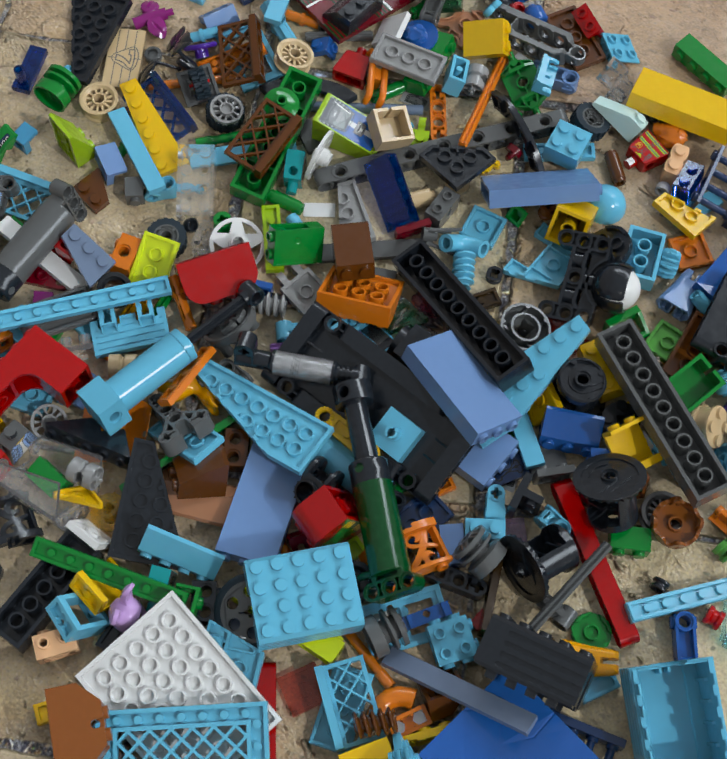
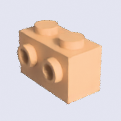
[32,629,81,665]

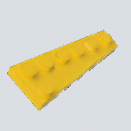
[119,78,190,177]

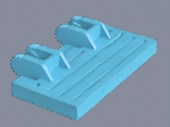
[89,299,170,359]

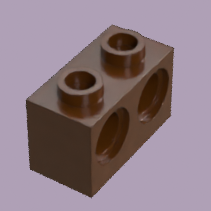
[222,428,250,473]

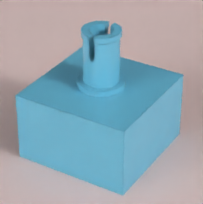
[373,406,426,463]

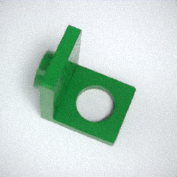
[176,583,204,617]

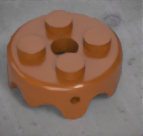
[650,496,704,549]

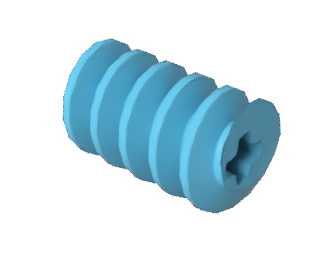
[452,250,476,291]

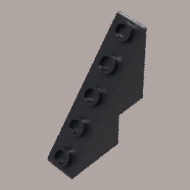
[44,417,130,469]

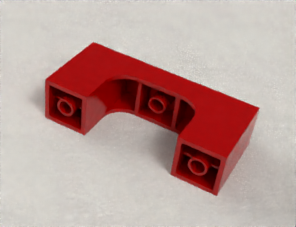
[0,325,93,481]

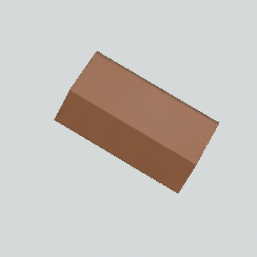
[162,468,237,527]

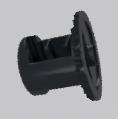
[552,358,607,416]
[573,453,647,533]
[500,523,580,603]

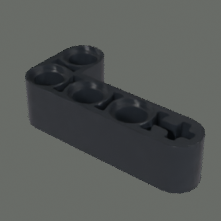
[412,538,487,601]

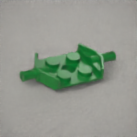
[500,51,547,115]

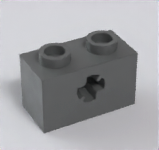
[424,186,460,228]

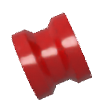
[701,605,726,631]

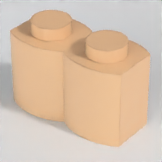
[660,143,689,186]

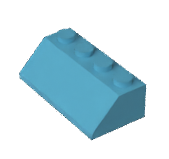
[137,524,225,581]

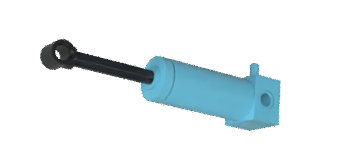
[77,280,265,436]

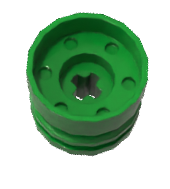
[33,64,81,112]

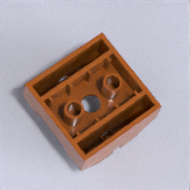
[44,683,121,759]

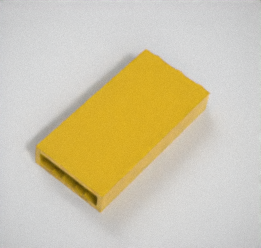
[626,67,727,146]

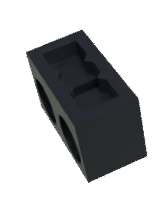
[190,580,221,626]

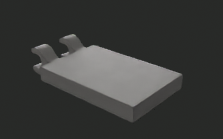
[275,264,323,316]

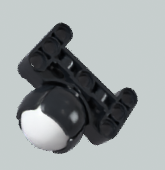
[538,229,641,327]

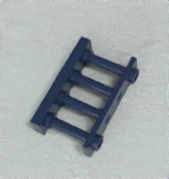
[690,145,727,229]
[552,710,627,759]

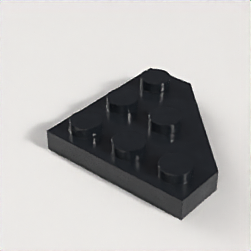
[419,145,496,192]

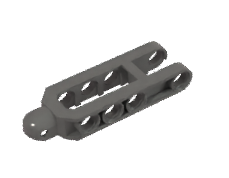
[485,4,586,66]

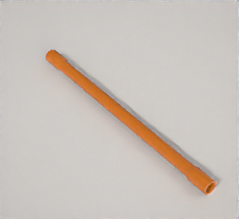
[281,542,396,689]

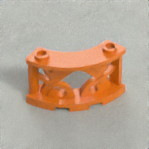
[358,517,454,591]

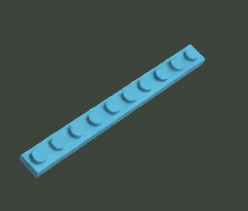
[0,275,172,332]

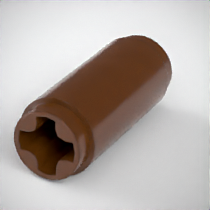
[604,150,626,187]

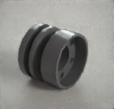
[452,525,507,580]
[362,605,410,660]

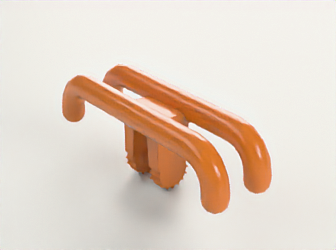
[362,48,389,109]

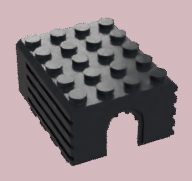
[473,612,598,713]

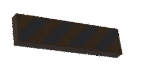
[477,558,504,637]

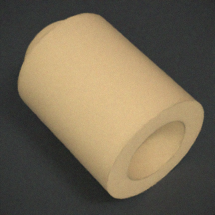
[407,188,436,211]

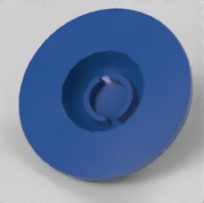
[401,20,438,50]

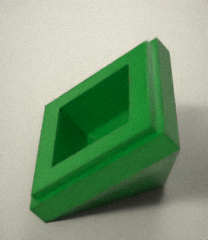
[505,207,529,228]

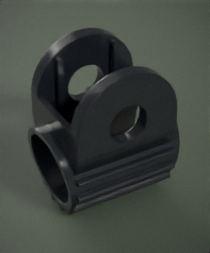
[293,456,345,503]

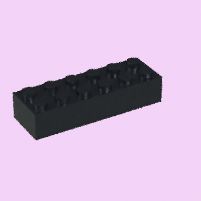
[0,529,104,654]

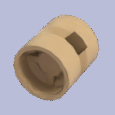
[108,354,138,378]

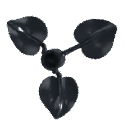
[138,26,197,85]

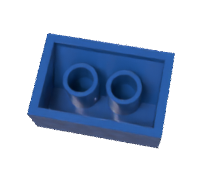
[538,405,605,457]

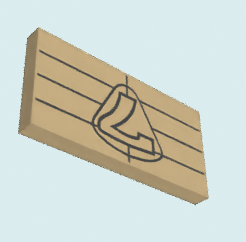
[102,29,147,91]

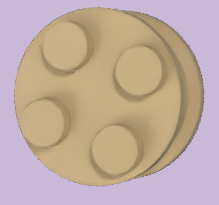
[691,404,727,448]

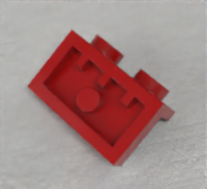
[572,3,604,39]

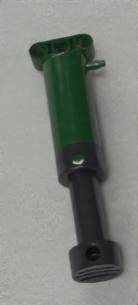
[332,378,425,604]

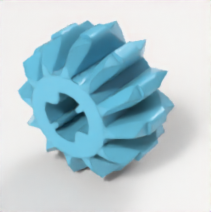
[657,248,681,279]

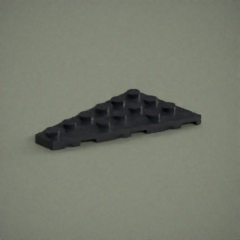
[71,0,133,86]
[108,437,178,570]

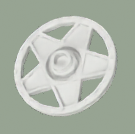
[305,130,334,180]
[209,217,264,265]

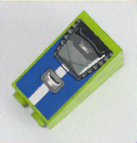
[312,93,379,158]

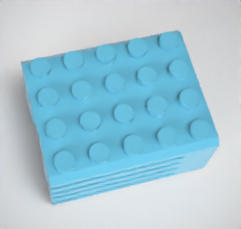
[243,542,365,652]
[619,656,727,759]

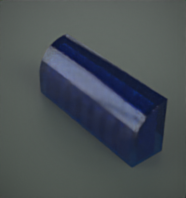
[364,153,420,233]

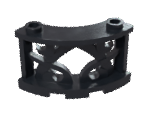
[0,491,44,549]

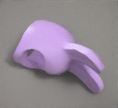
[108,583,147,633]

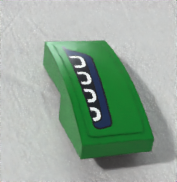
[0,124,18,164]

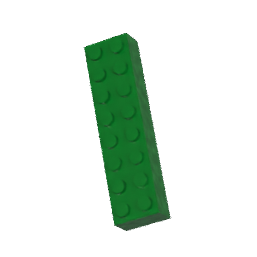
[230,66,323,207]

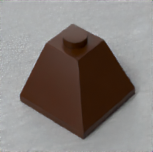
[417,667,463,722]

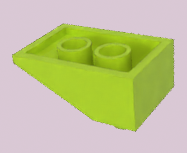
[48,113,95,168]

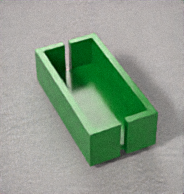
[669,353,726,412]

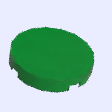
[571,612,612,648]

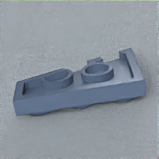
[61,223,116,289]

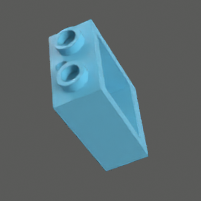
[45,593,110,643]

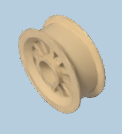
[274,38,314,75]
[79,82,120,123]

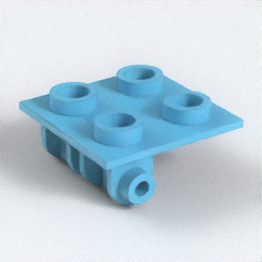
[600,33,640,69]

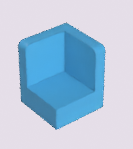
[14,121,38,155]

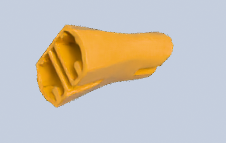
[562,639,619,677]

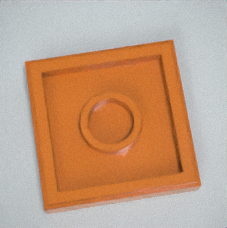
[666,233,714,273]

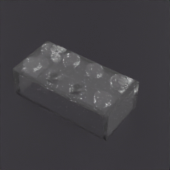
[176,144,217,221]

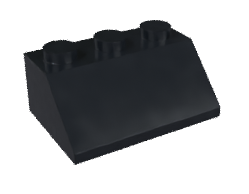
[322,0,383,36]

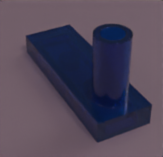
[12,45,48,95]

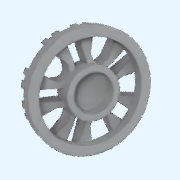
[210,94,243,126]
[30,404,68,440]

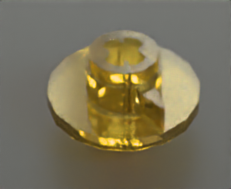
[90,491,121,532]

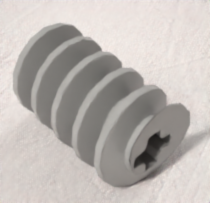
[252,292,288,319]

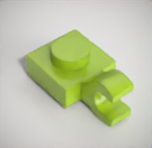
[410,117,430,145]

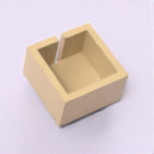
[366,105,415,151]

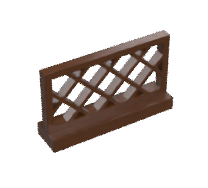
[218,13,266,89]
[224,97,302,180]

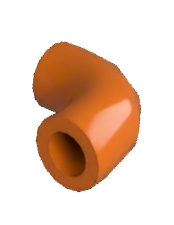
[366,686,418,716]

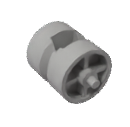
[462,63,489,97]
[65,456,104,491]

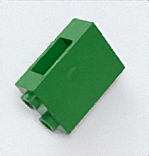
[265,221,325,266]

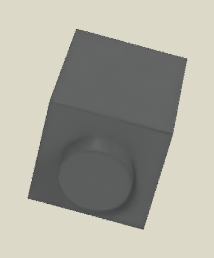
[124,176,145,206]

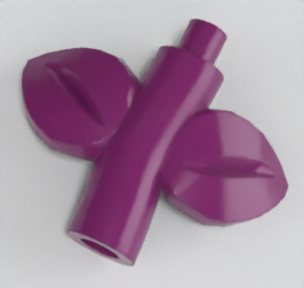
[132,0,174,39]

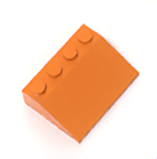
[316,265,405,328]

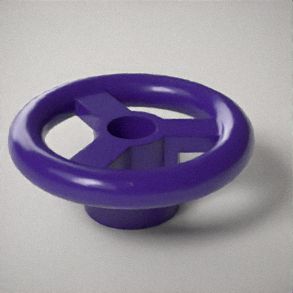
[183,41,217,59]

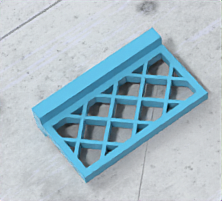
[0,164,51,221]
[314,654,386,753]

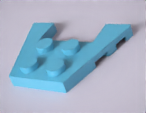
[502,222,571,290]
[207,620,265,689]

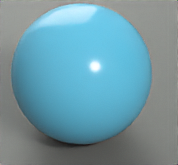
[588,184,626,225]

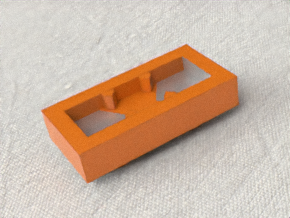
[390,703,433,736]

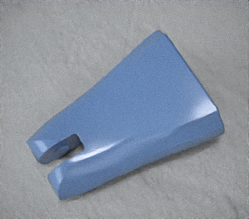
[656,268,702,322]

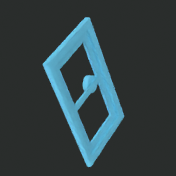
[215,25,285,94]
[362,584,449,659]

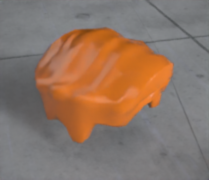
[652,122,688,150]

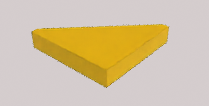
[54,485,103,509]

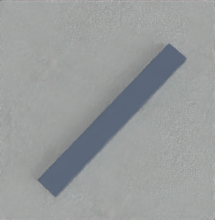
[381,646,538,737]

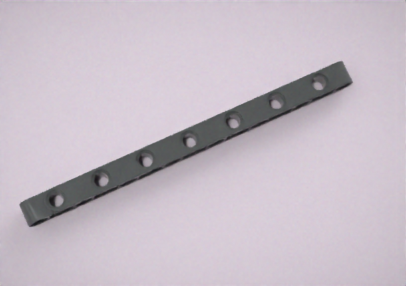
[313,109,570,192]

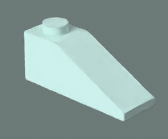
[592,96,649,142]

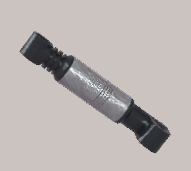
[234,331,372,385]

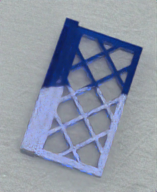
[122,71,198,142]

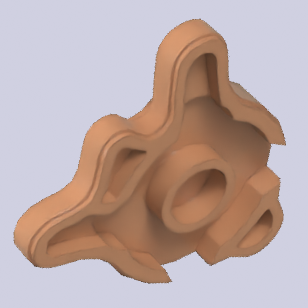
[437,9,485,50]

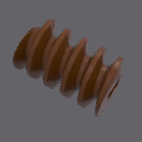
[352,707,398,739]

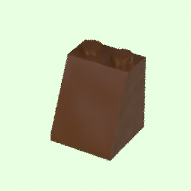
[331,221,375,282]
[168,444,229,499]

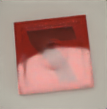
[276,662,322,718]

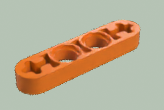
[429,84,447,140]

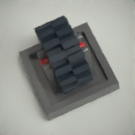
[176,63,220,108]

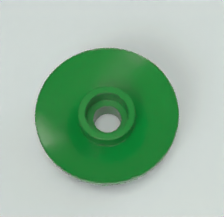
[264,87,299,121]

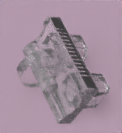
[60,334,94,360]

